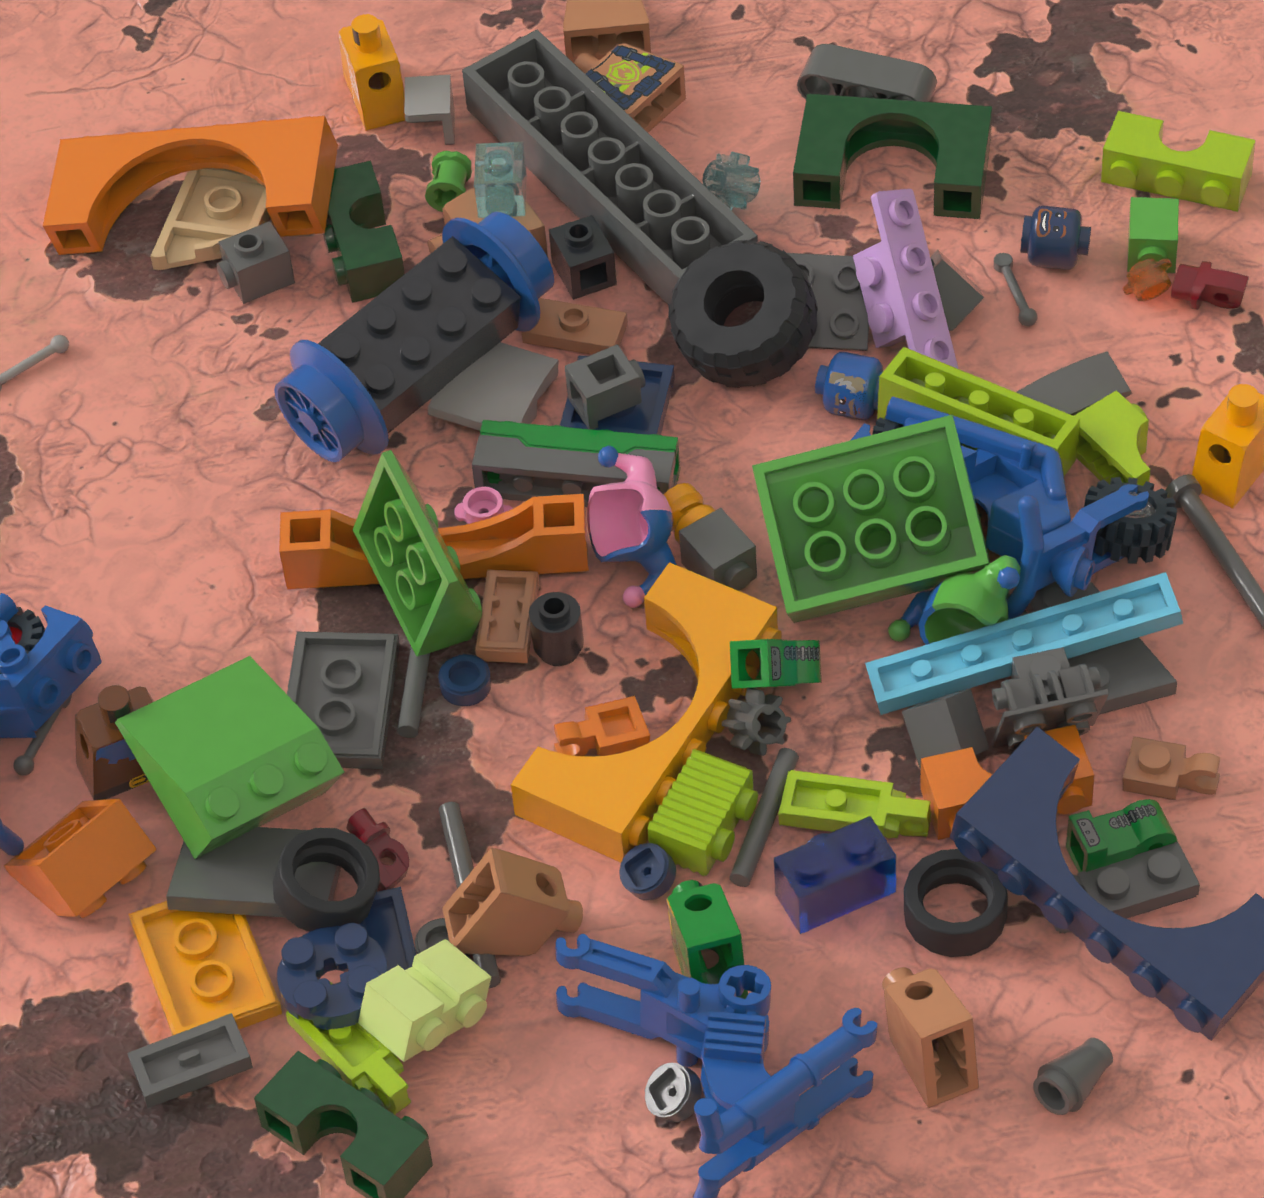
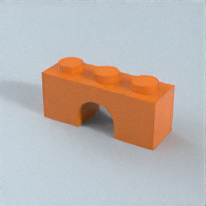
[920,725,1095,840]

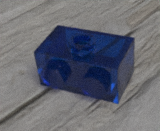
[774,816,896,934]

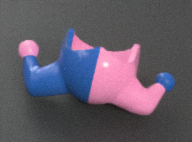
[587,446,677,608]

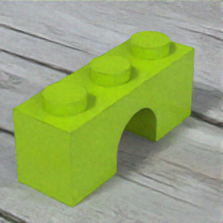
[1101,111,1256,212]

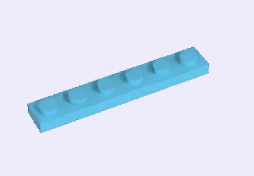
[865,572,1183,715]

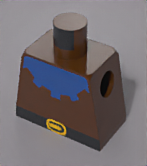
[75,685,154,800]

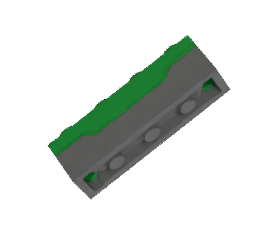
[472,420,680,507]

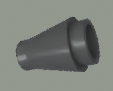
[1033,1038,1113,1115]

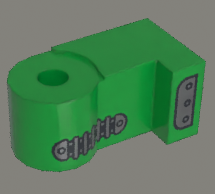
[730,639,822,689]
[1066,799,1177,872]

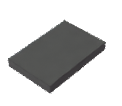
[287,631,400,769]
[166,827,341,918]

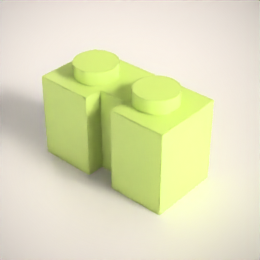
[358,939,492,1062]

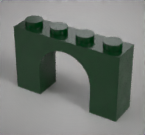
[793,94,992,219]

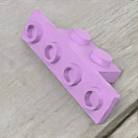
[853,189,958,369]

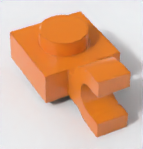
[554,696,650,756]

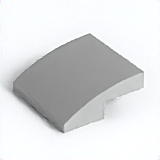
[428,342,559,431]

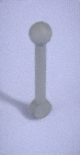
[0,335,69,391]

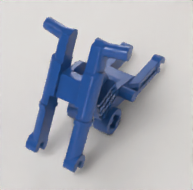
[556,934,877,1198]

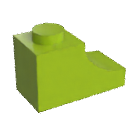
[1074,390,1150,486]

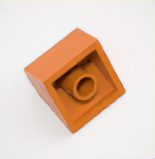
[4,799,157,918]

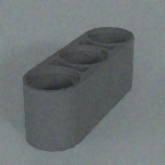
[797,44,937,102]

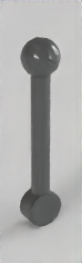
[994,253,1038,327]
[13,694,72,775]

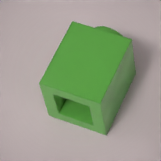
[1127,197,1179,273]

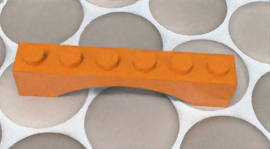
[279,494,589,590]

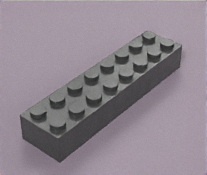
[462,30,758,305]

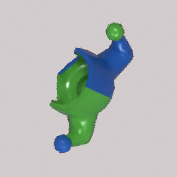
[888,555,1021,645]

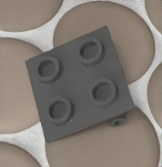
[787,253,869,351]
[991,664,1109,750]

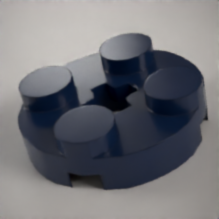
[277,923,388,1030]

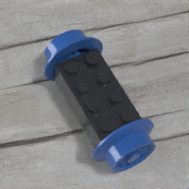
[274,212,554,462]

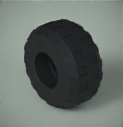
[668,240,818,388]

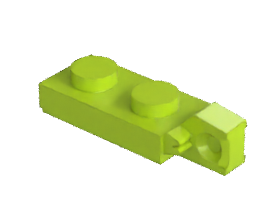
[778,770,931,839]
[286,982,411,1115]

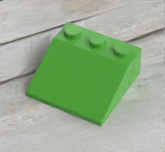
[353,450,482,657]
[115,656,345,859]

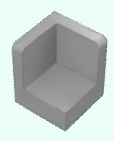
[404,75,455,145]

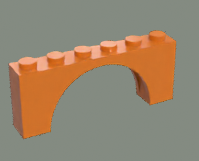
[43,116,338,255]

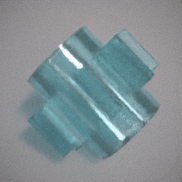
[702,151,760,210]

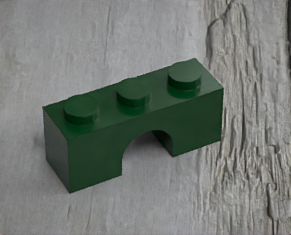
[323,161,405,303]
[254,1051,433,1198]

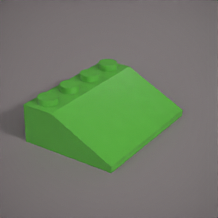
[752,415,991,623]

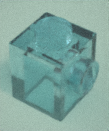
[474,142,527,218]

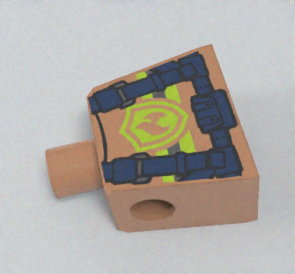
[574,43,686,132]

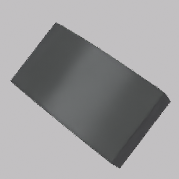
[1017,351,1133,416]

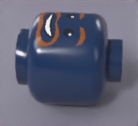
[1020,205,1091,270]

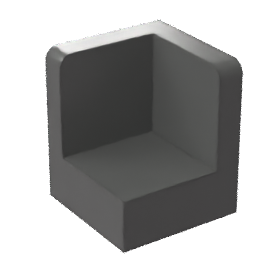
[930,250,984,331]
[902,688,989,769]

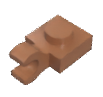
[1123,736,1220,800]

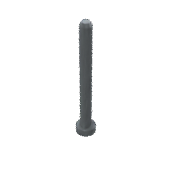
[1165,474,1264,629]

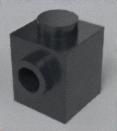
[549,215,617,300]

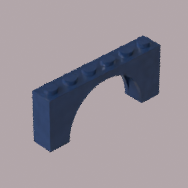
[950,727,1264,1041]

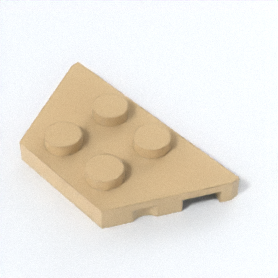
[150,168,270,270]

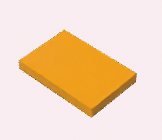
[128,901,282,1036]

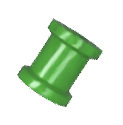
[425,151,472,212]

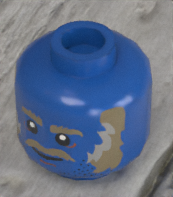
[815,352,883,420]

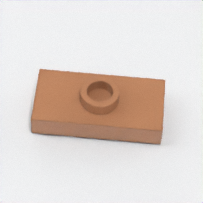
[522,298,628,355]
[475,570,539,663]

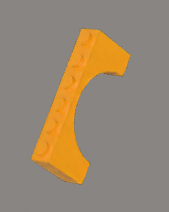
[511,562,782,863]

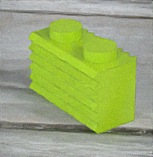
[647,749,758,876]

